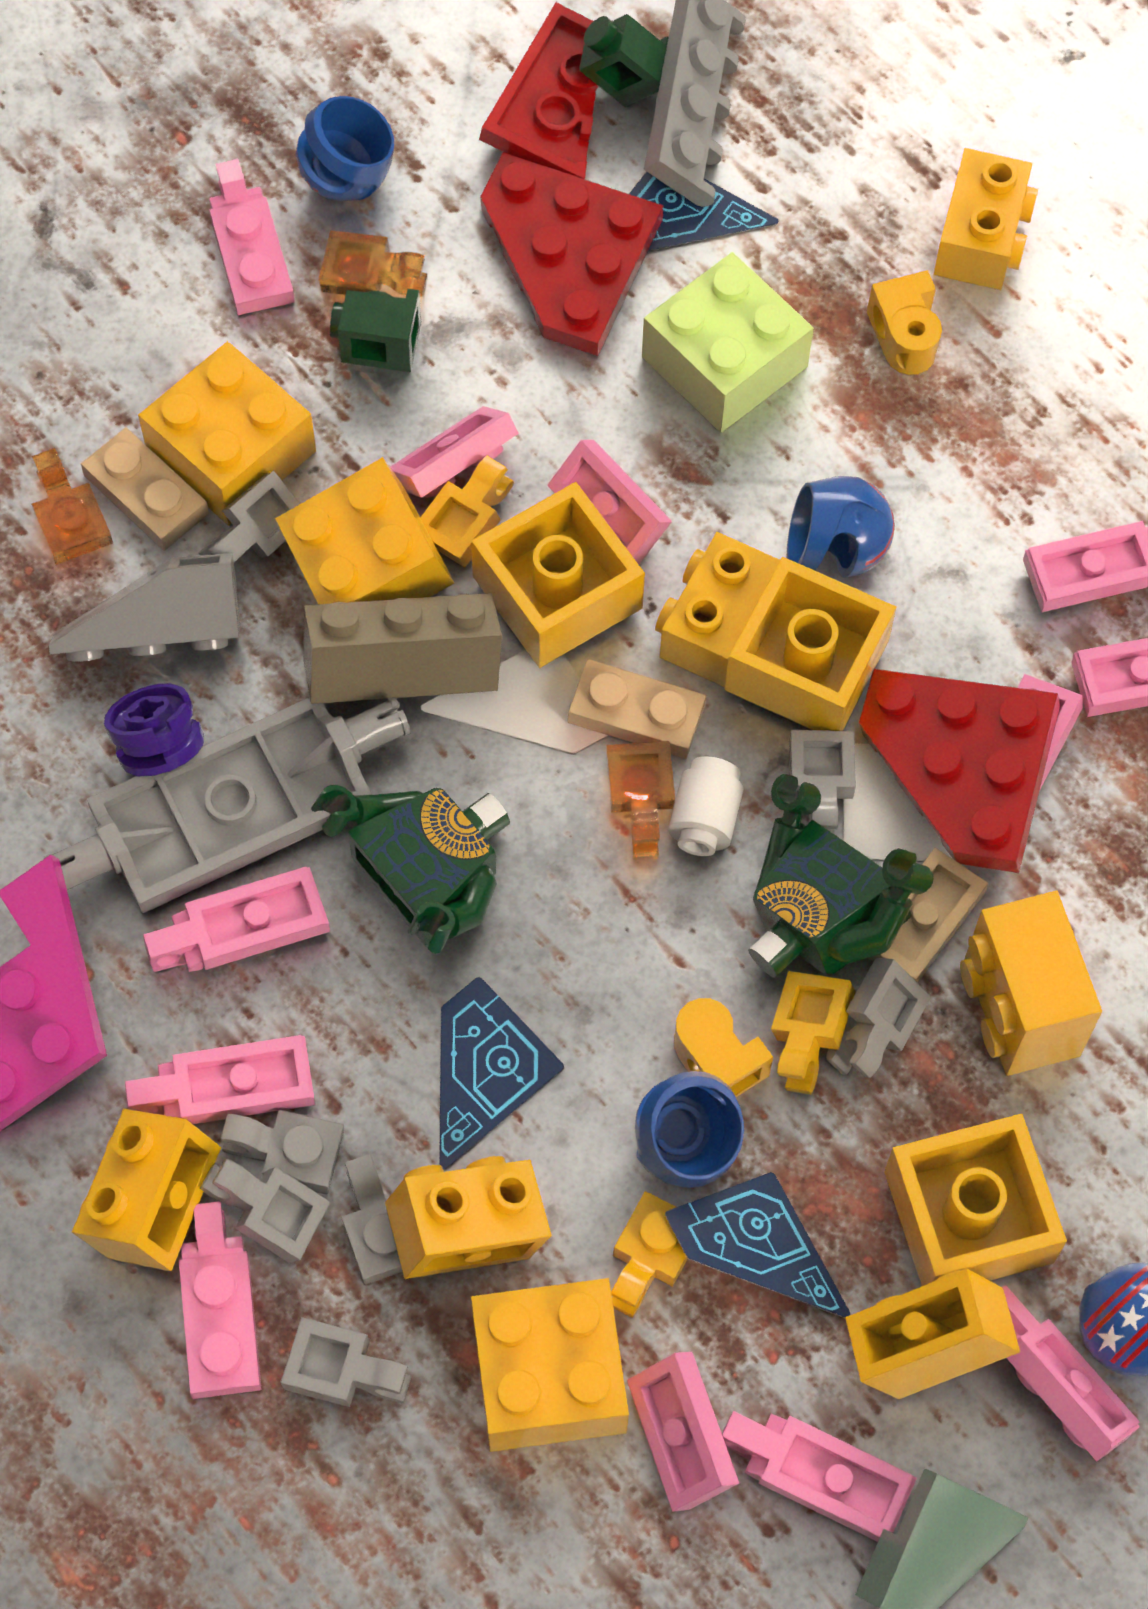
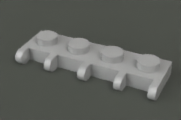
[644,0,746,207]

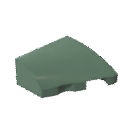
[855,1468,1028,1609]

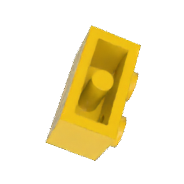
[933,148,1039,290]
[655,532,780,687]
[72,1109,222,1271]
[385,1156,552,1279]
[845,1268,1020,1399]

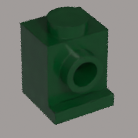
[579,13,669,107]
[330,288,421,372]

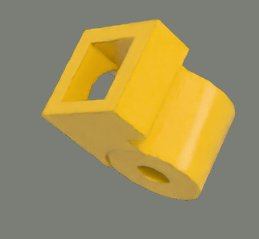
[866,270,942,375]
[674,998,773,1097]

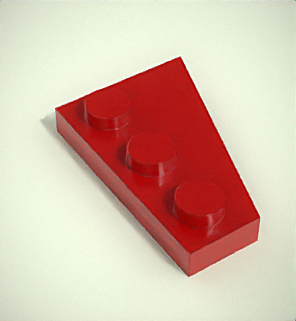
[479,2,598,179]

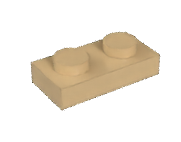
[80,427,209,551]
[567,659,706,759]
[869,847,988,983]

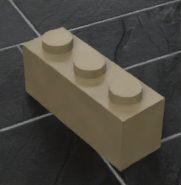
[303,593,502,704]

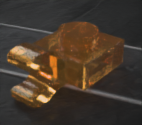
[318,230,428,297]
[32,448,113,565]
[606,741,675,857]

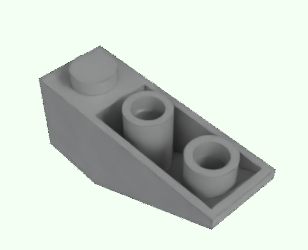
[49,553,241,662]

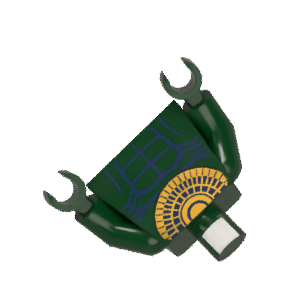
[748,774,934,977]
[311,785,510,954]

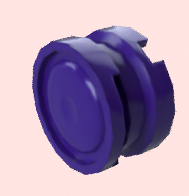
[104,683,204,776]

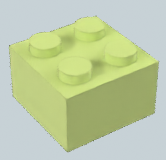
[642,252,814,433]

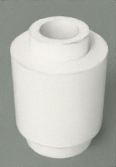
[668,756,744,856]

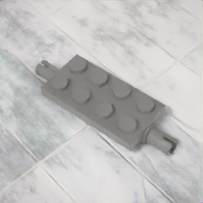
[43,697,411,914]

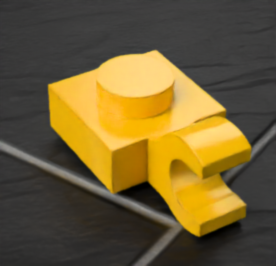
[420,456,514,568]
[771,971,856,1095]
[611,1191,688,1318]

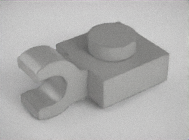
[198,470,300,562]
[789,730,856,834]
[826,958,931,1078]
[221,1110,344,1194]
[342,1154,403,1285]
[200,1159,330,1263]
[281,1317,411,1407]

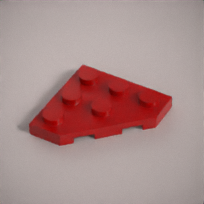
[480,152,663,356]
[859,669,1060,873]

